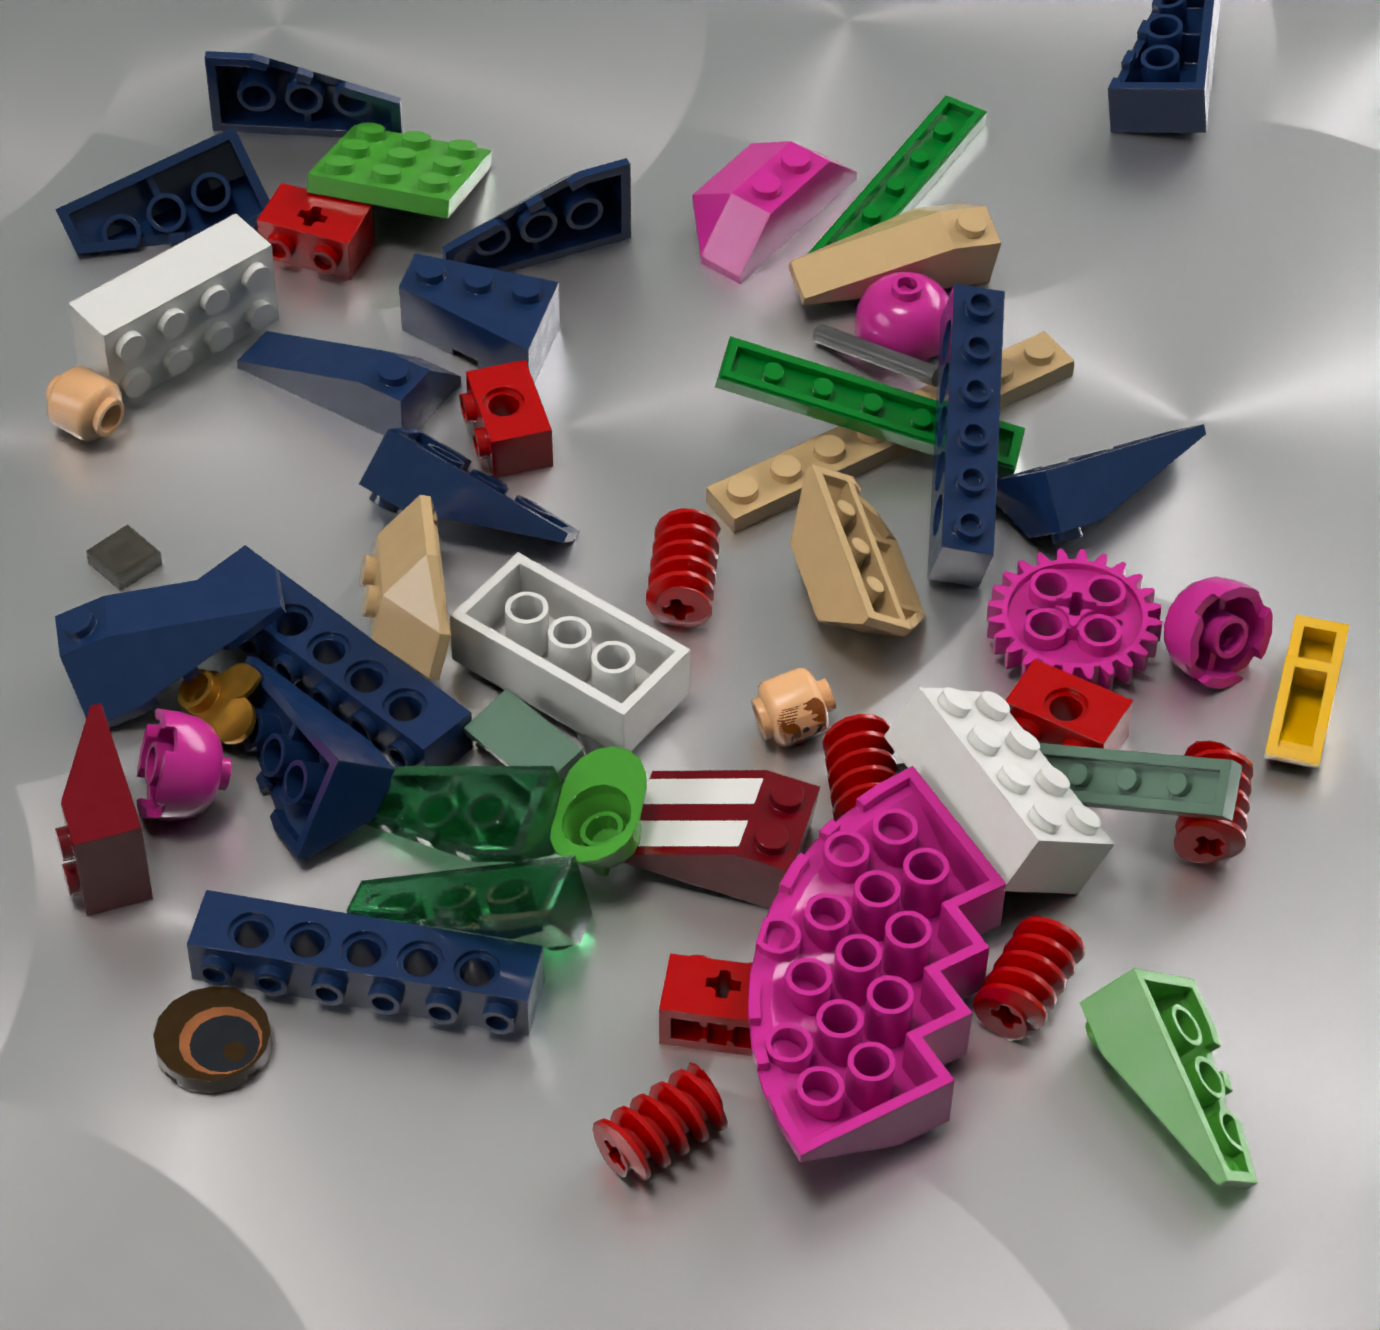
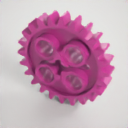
[986,549,1163,691]

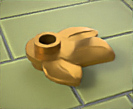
[177,663,262,744]

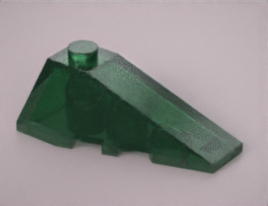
[365,766,563,862]
[346,855,592,951]

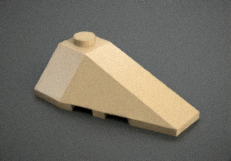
[789,203,1001,305]

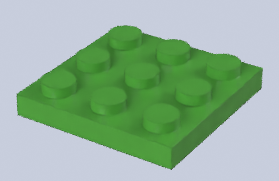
[307,123,492,219]

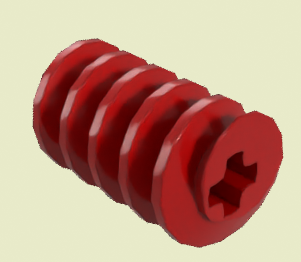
[646,508,721,629]
[822,714,897,821]
[1173,740,1253,864]
[973,915,1086,1041]
[592,1062,728,1181]

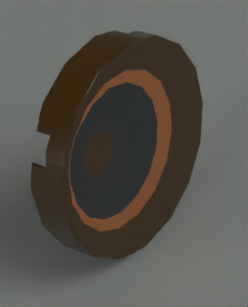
[153,986,272,1094]

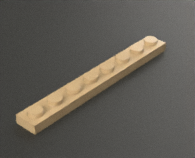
[706,331,1074,534]

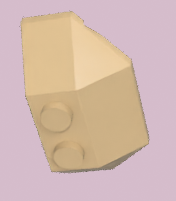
[790,464,926,636]
[359,495,451,680]

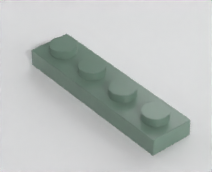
[1039,743,1242,821]

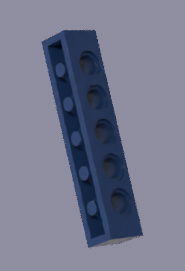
[927,283,1005,587]
[197,545,474,785]
[187,890,545,1036]

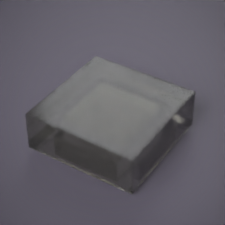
[86,524,162,591]

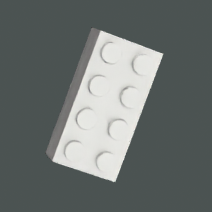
[68,213,279,404]
[450,552,691,751]
[884,686,1115,894]

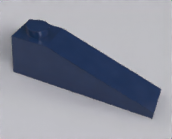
[442,158,631,272]

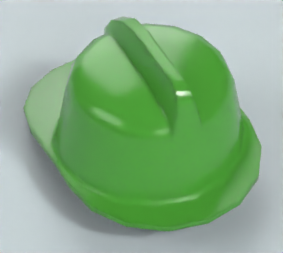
[550,746,647,876]

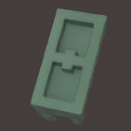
[464,689,585,807]

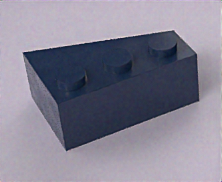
[399,253,560,384]

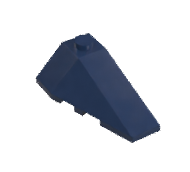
[204,51,403,138]
[55,127,270,254]
[237,331,461,436]
[996,424,1206,544]
[359,427,580,543]
[55,567,286,728]
[242,656,395,859]

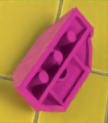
[692,141,857,284]

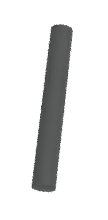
[813,324,938,387]

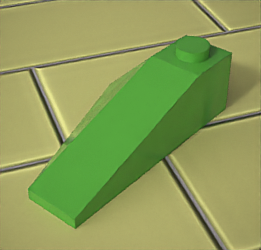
[1079,968,1258,1189]

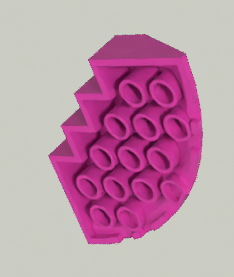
[748,766,1006,1162]

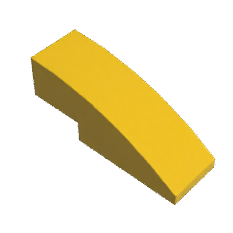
[1264,614,1350,769]

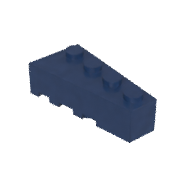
[1108,0,1220,134]

